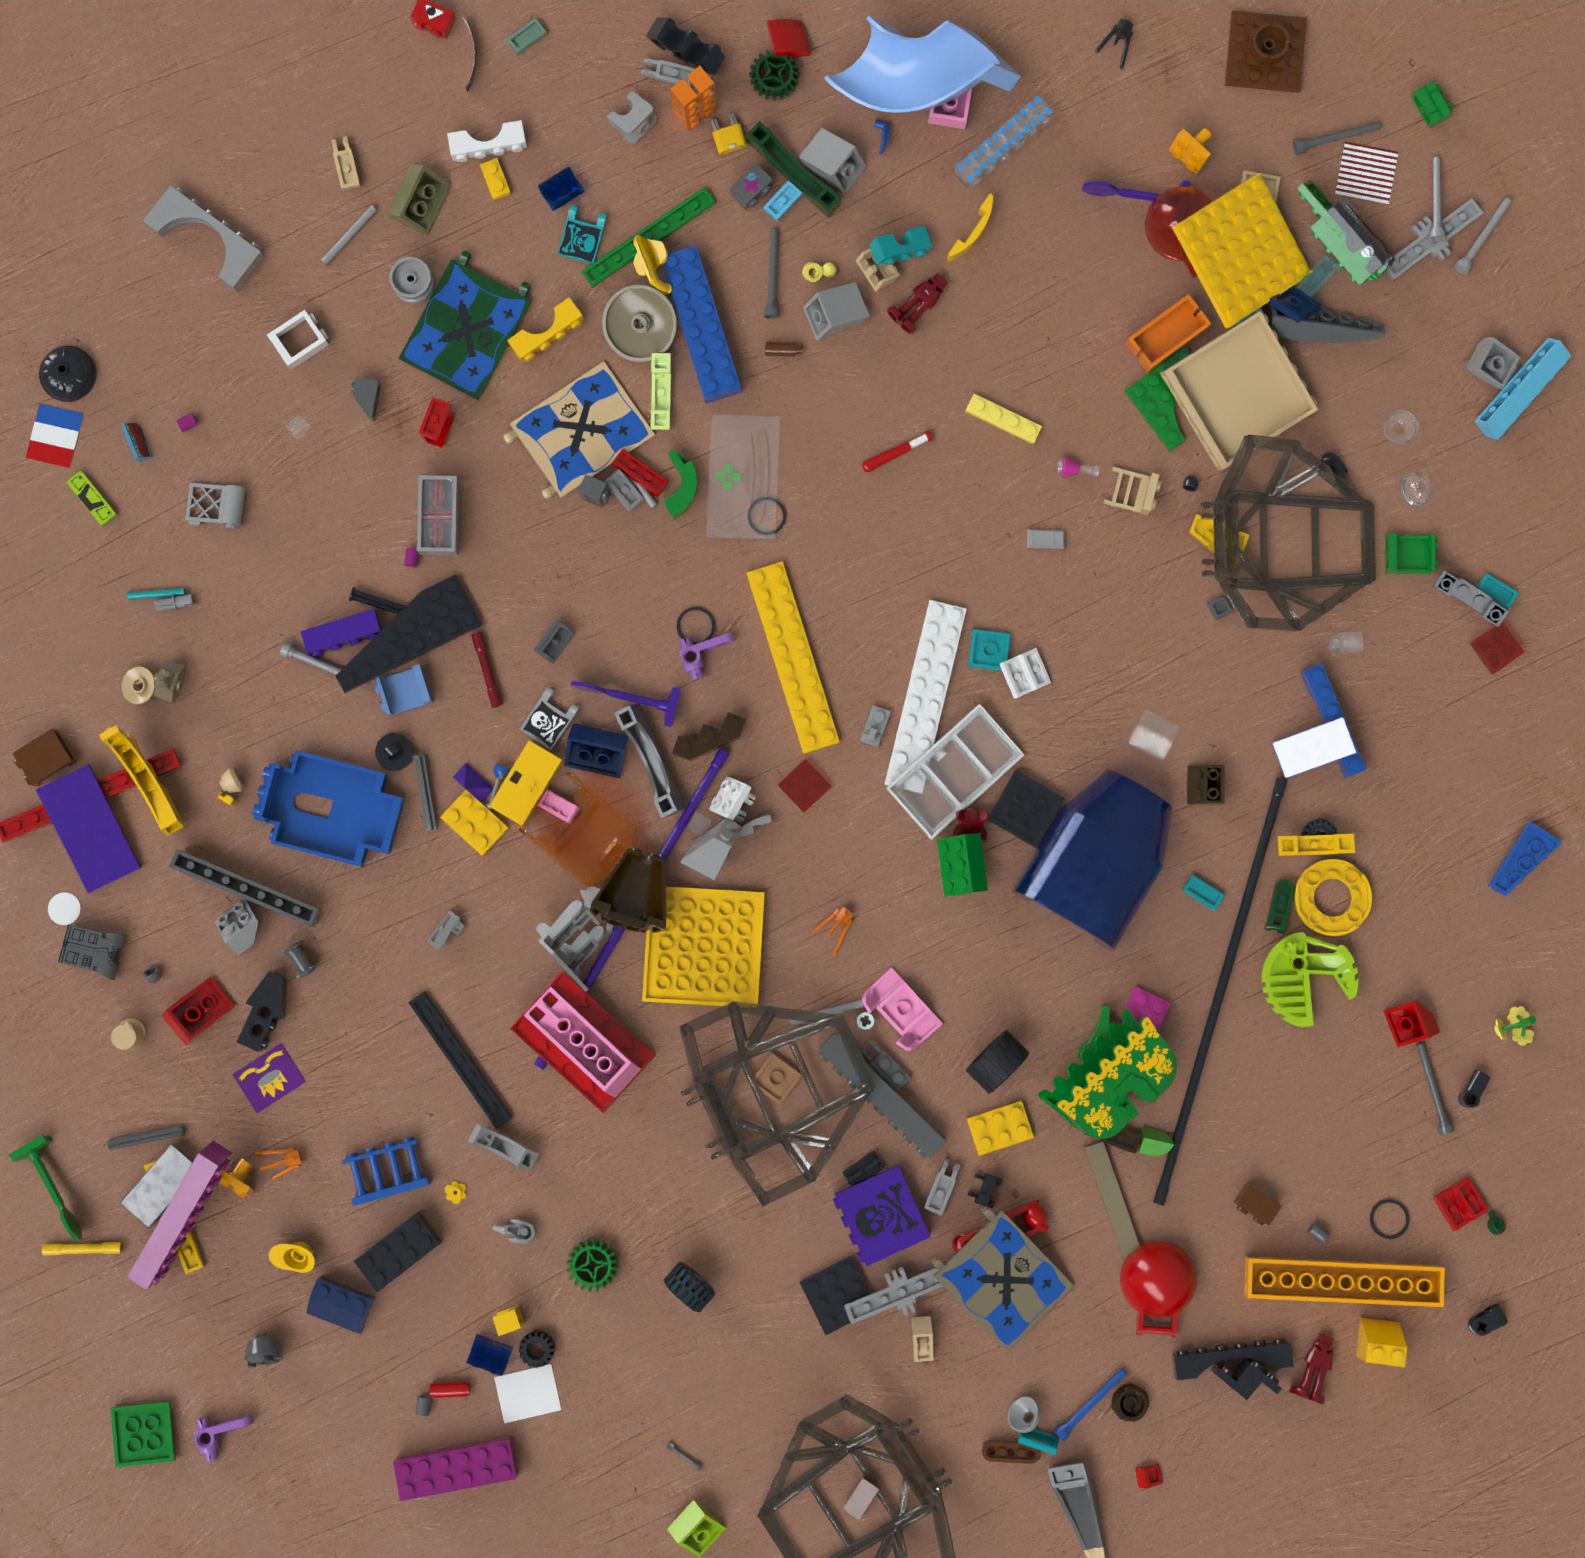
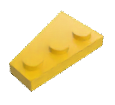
[1189,514,1250,571]

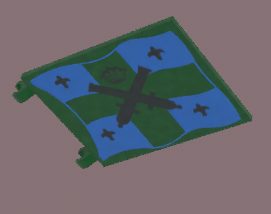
[398,251,531,400]

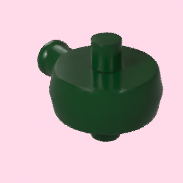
[1487,1211,1506,1235]

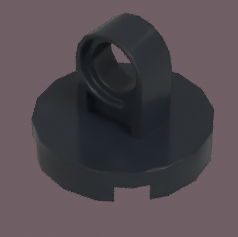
[375,733,414,771]

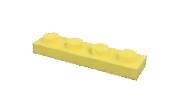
[965,394,1042,444]

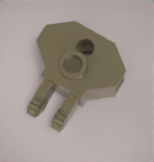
[154,660,186,703]

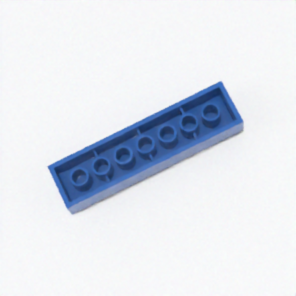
[662,245,742,404]

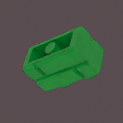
[1411,81,1452,129]

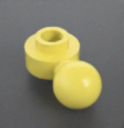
[802,262,837,282]

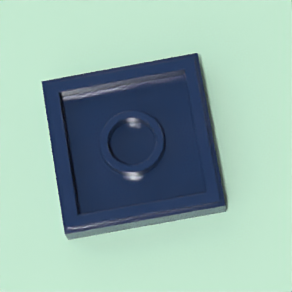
[1268,286,1322,323]

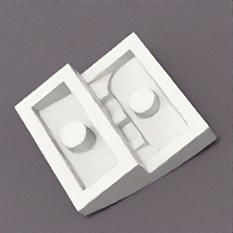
[1000,648,1051,699]

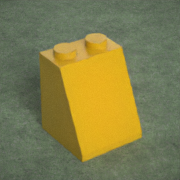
[1356,1317,1407,1367]

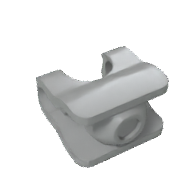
[606,91,657,144]

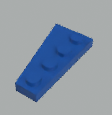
[1488,821,1562,896]

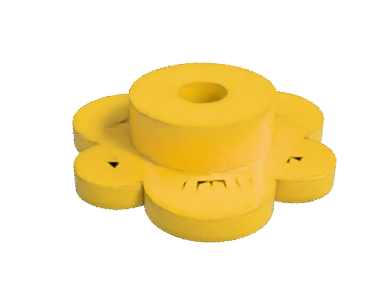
[445,1181,466,1204]

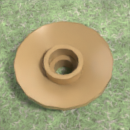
[122,667,155,705]

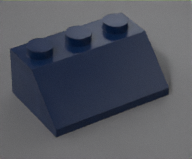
[564,723,629,779]
[306,1276,375,1334]

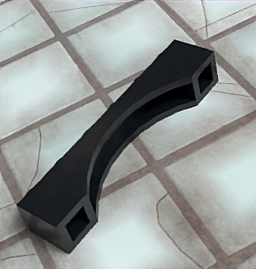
[1172,1338,1294,1380]

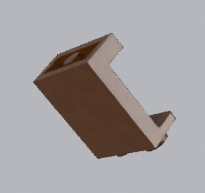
[12,729,77,787]

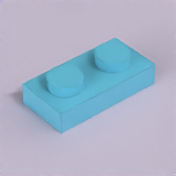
[763,180,802,222]

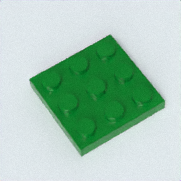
[110,1401,176,1467]

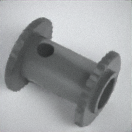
[281,940,319,979]

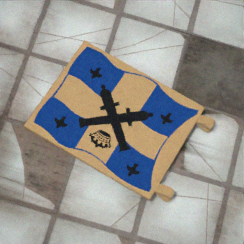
[503,361,655,499]

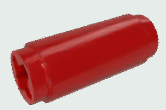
[430,1381,470,1398]

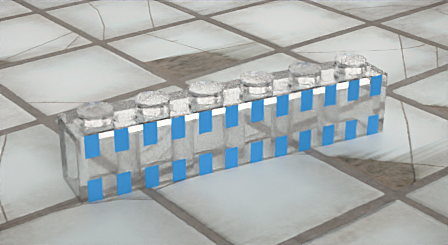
[953,94,1054,189]

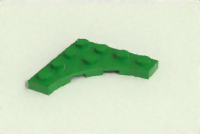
[1124,346,1191,452]

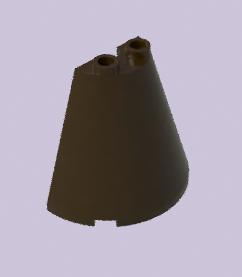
[590,848,666,933]

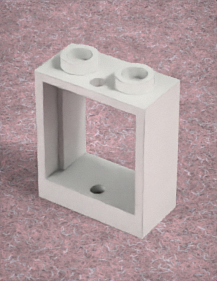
[267,310,329,370]

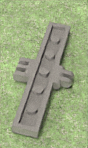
[1385,198,1483,281]
[844,1263,946,1324]

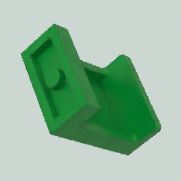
[1385,533,1438,574]

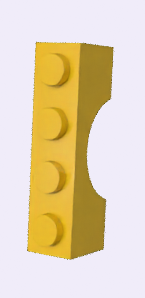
[507,297,584,363]

